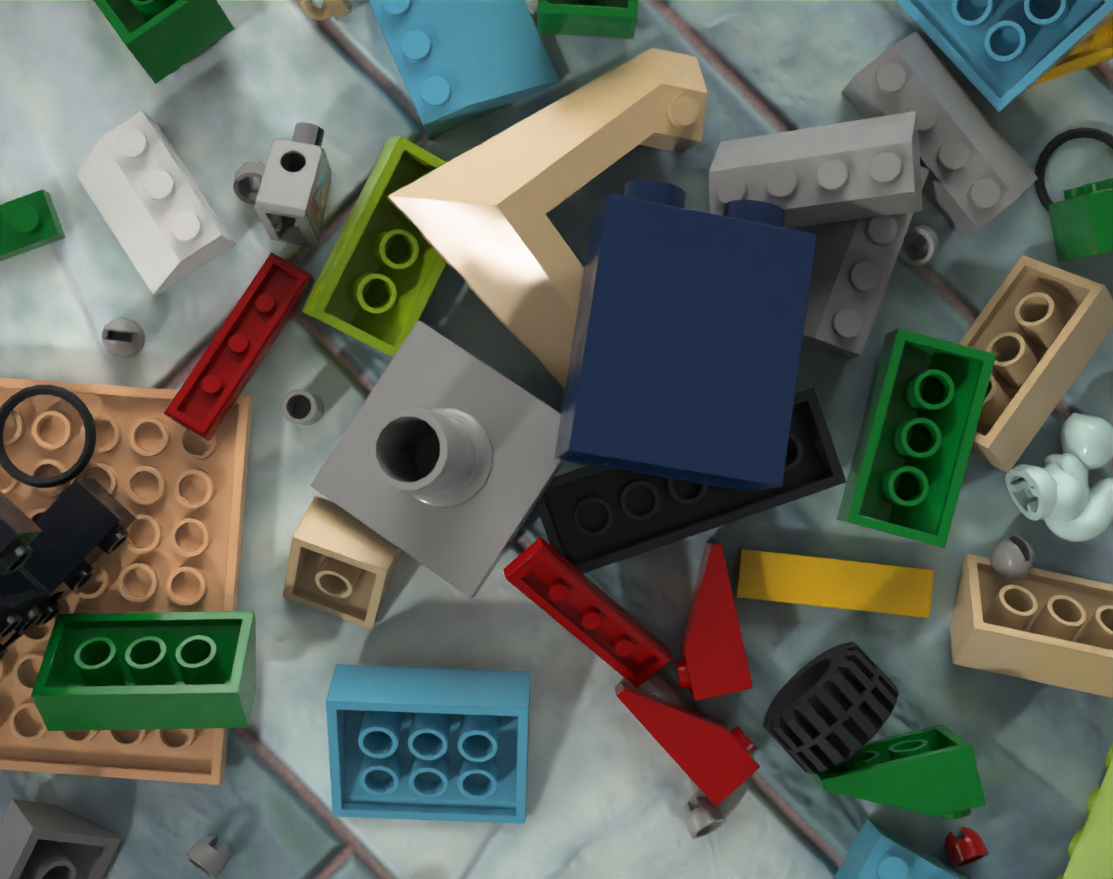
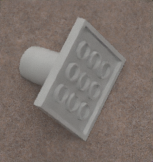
[310,320,564,598]

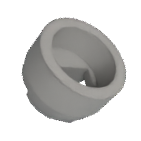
[233,162,266,204]
[898,224,939,265]
[102,318,145,357]
[991,536,1035,579]
[683,796,726,839]
[185,836,230,879]

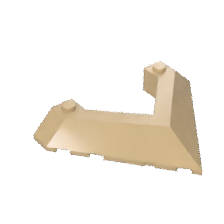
[387,48,708,391]

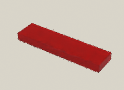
[164,252,314,441]
[503,537,673,688]

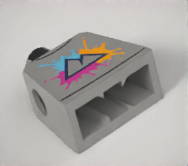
[254,122,332,248]

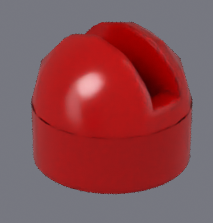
[944,827,989,868]

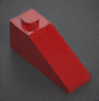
[674,540,753,701]
[615,681,760,807]

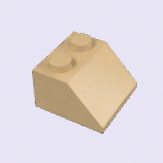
[282,496,401,630]

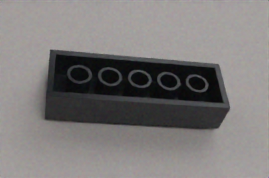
[536,388,847,574]

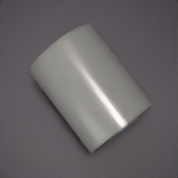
[282,390,324,425]

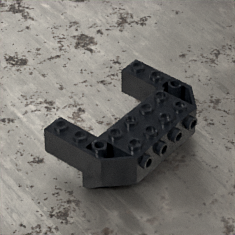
[0,478,136,660]

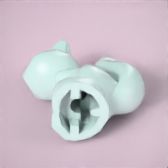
[1005,413,1113,542]

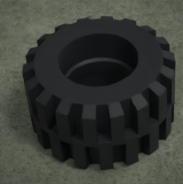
[763,642,899,774]

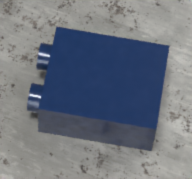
[554,180,817,492]

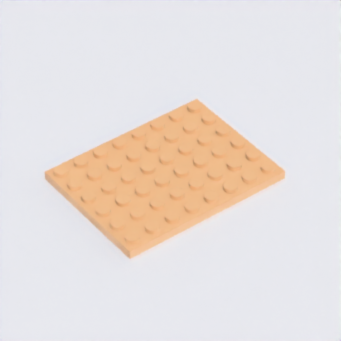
[0,377,253,785]

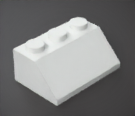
[76,110,236,296]

